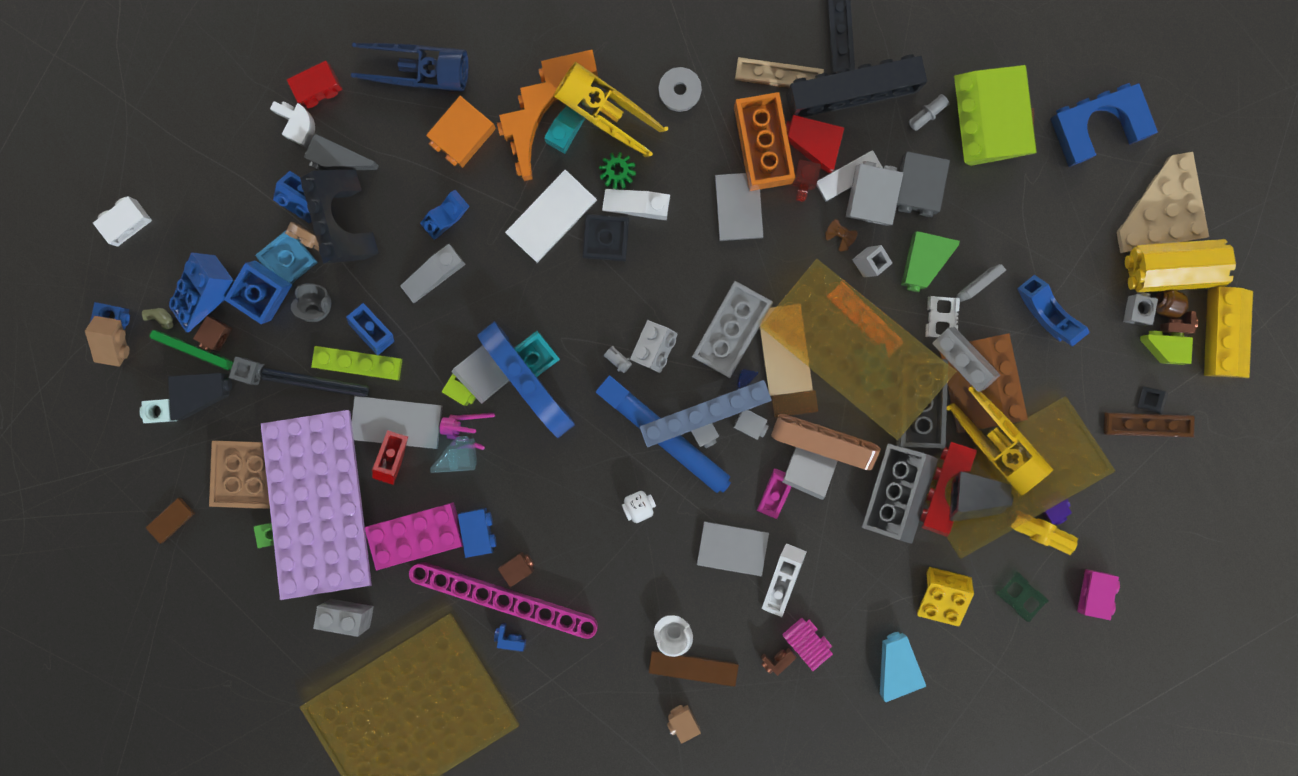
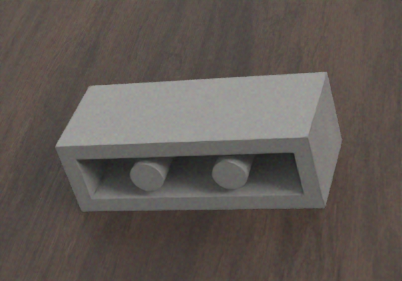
[932,327,1000,392]

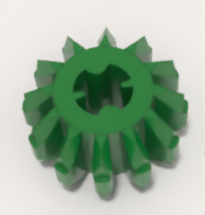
[599,152,636,189]

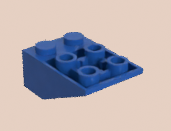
[169,253,234,332]

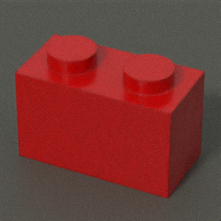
[287,61,343,108]

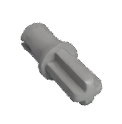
[909,94,950,131]

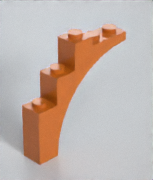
[497,50,598,181]

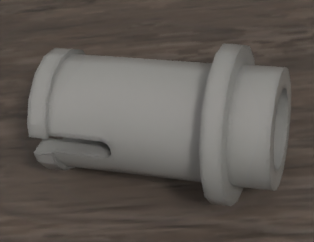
[604,346,632,373]

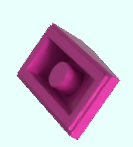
[757,468,792,519]

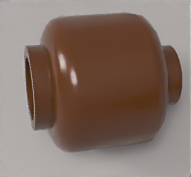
[1154,290,1188,319]

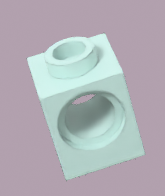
[140,399,178,423]

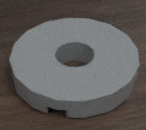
[658,67,702,112]

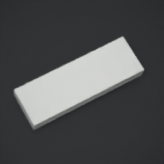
[815,150,883,202]

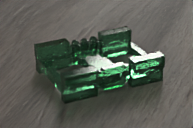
[996,571,1049,622]

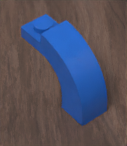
[1017,275,1089,346]

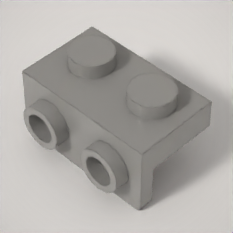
[630,320,678,373]

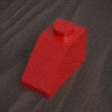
[372,430,408,485]

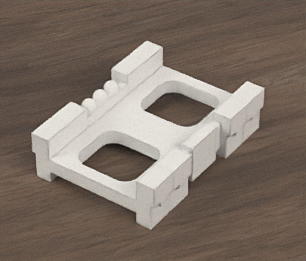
[925,296,960,337]

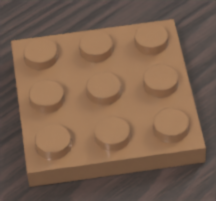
[209,441,270,509]

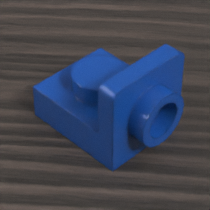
[494,623,526,652]

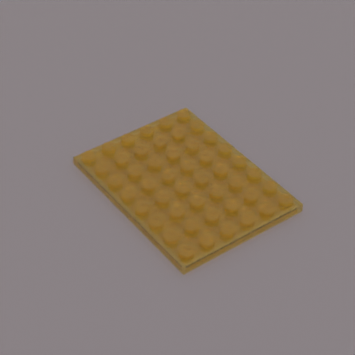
[300,613,520,776]

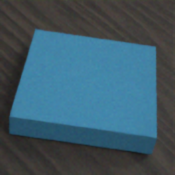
[255,231,318,284]

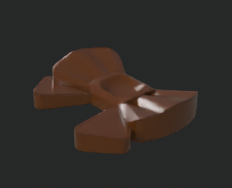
[826,219,858,251]

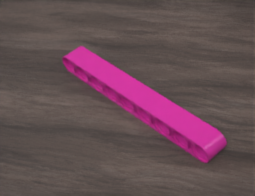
[409,562,598,639]

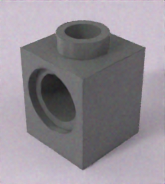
[229,357,265,385]

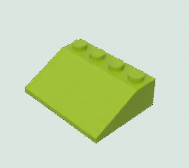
[954,65,1037,166]

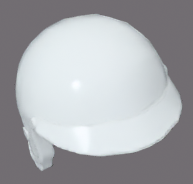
[654,615,693,657]

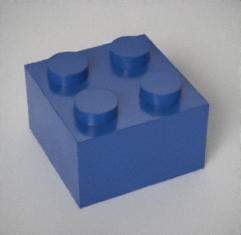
[224,261,292,324]

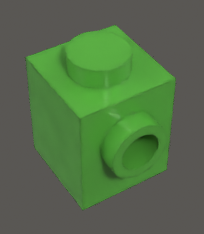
[254,523,274,548]

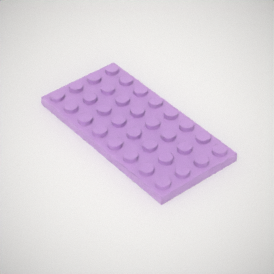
[261,410,372,600]

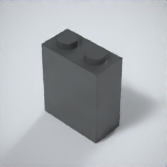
[896,152,950,217]

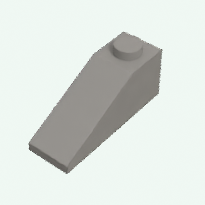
[401,244,466,303]

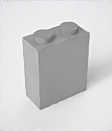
[845,161,903,226]
[313,599,374,637]

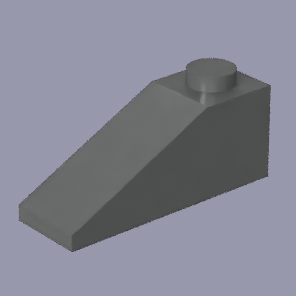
[304,134,379,170]

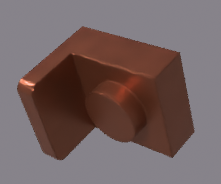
[1160,311,1198,334]
[761,648,797,676]

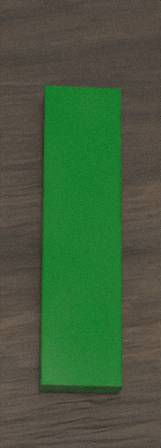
[149,330,234,371]

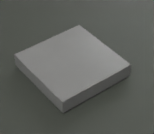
[956,264,1006,302]
[451,346,510,404]
[782,447,837,500]

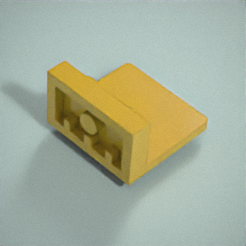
[917,567,974,626]

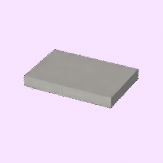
[715,173,763,241]
[697,521,769,576]

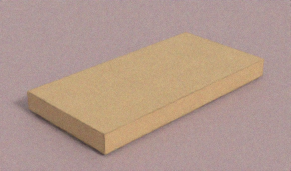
[759,304,813,396]

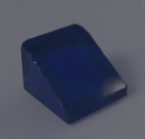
[736,369,759,390]

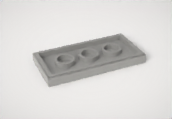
[692,281,773,378]
[352,396,443,449]

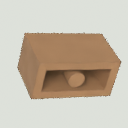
[85,316,130,367]

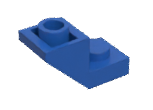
[420,190,470,240]

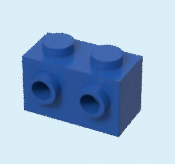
[273,171,312,223]

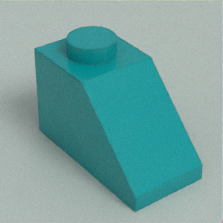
[544,106,585,154]

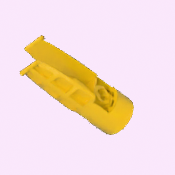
[554,62,668,157]
[947,386,1054,496]

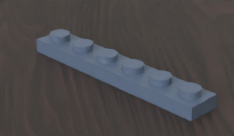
[640,380,772,447]

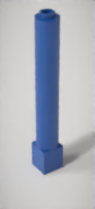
[596,375,731,493]

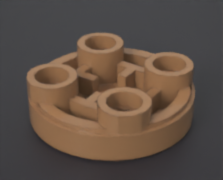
[285,222,319,251]

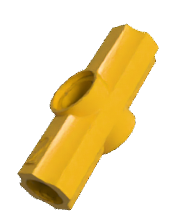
[1008,510,1078,555]

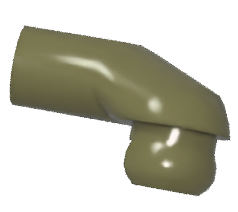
[142,308,174,330]

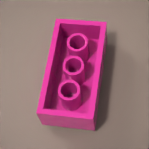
[365,502,463,570]

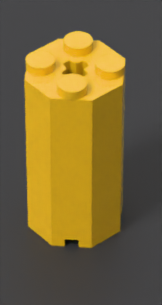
[1125,239,1236,293]

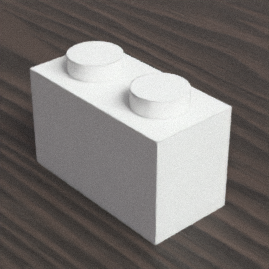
[93,196,152,247]

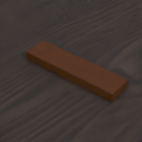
[1104,413,1195,438]
[649,650,739,687]

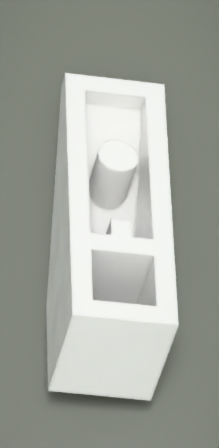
[602,189,670,220]
[762,543,807,617]

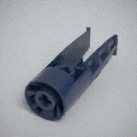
[351,43,469,91]

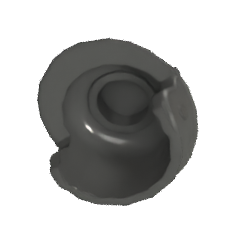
[291,283,332,322]

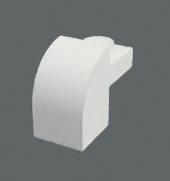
[270,101,315,148]

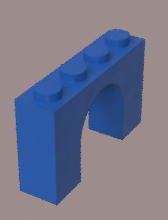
[1051,83,1158,167]

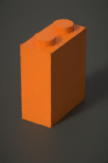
[426,96,496,168]

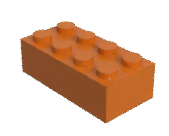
[734,92,795,191]

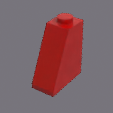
[786,115,844,174]

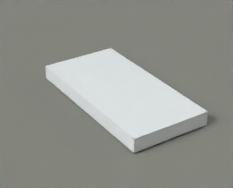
[505,170,597,263]

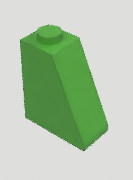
[901,231,960,292]

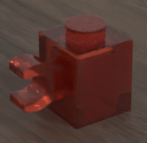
[792,159,821,202]

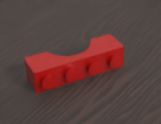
[919,442,977,537]

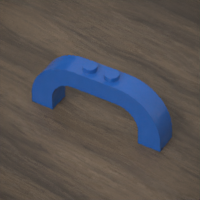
[477,321,576,438]

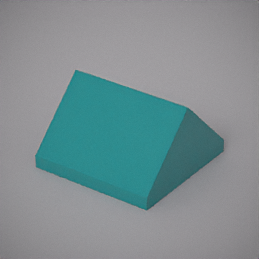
[515,331,560,377]

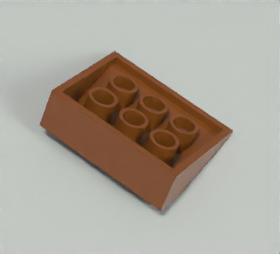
[939,333,1028,433]

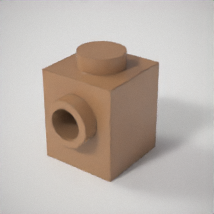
[667,705,701,744]

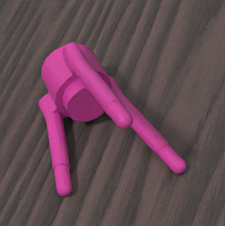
[440,413,495,450]

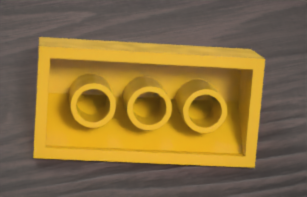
[1204,287,1253,378]

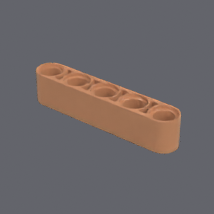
[771,414,881,470]

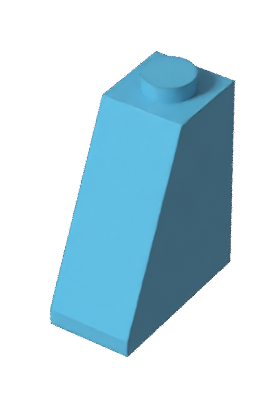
[880,632,926,702]

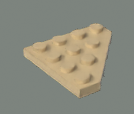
[1116,152,1209,253]

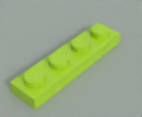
[312,346,403,380]

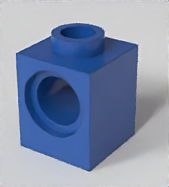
[90,302,130,330]

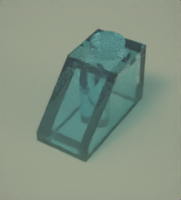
[430,436,477,473]

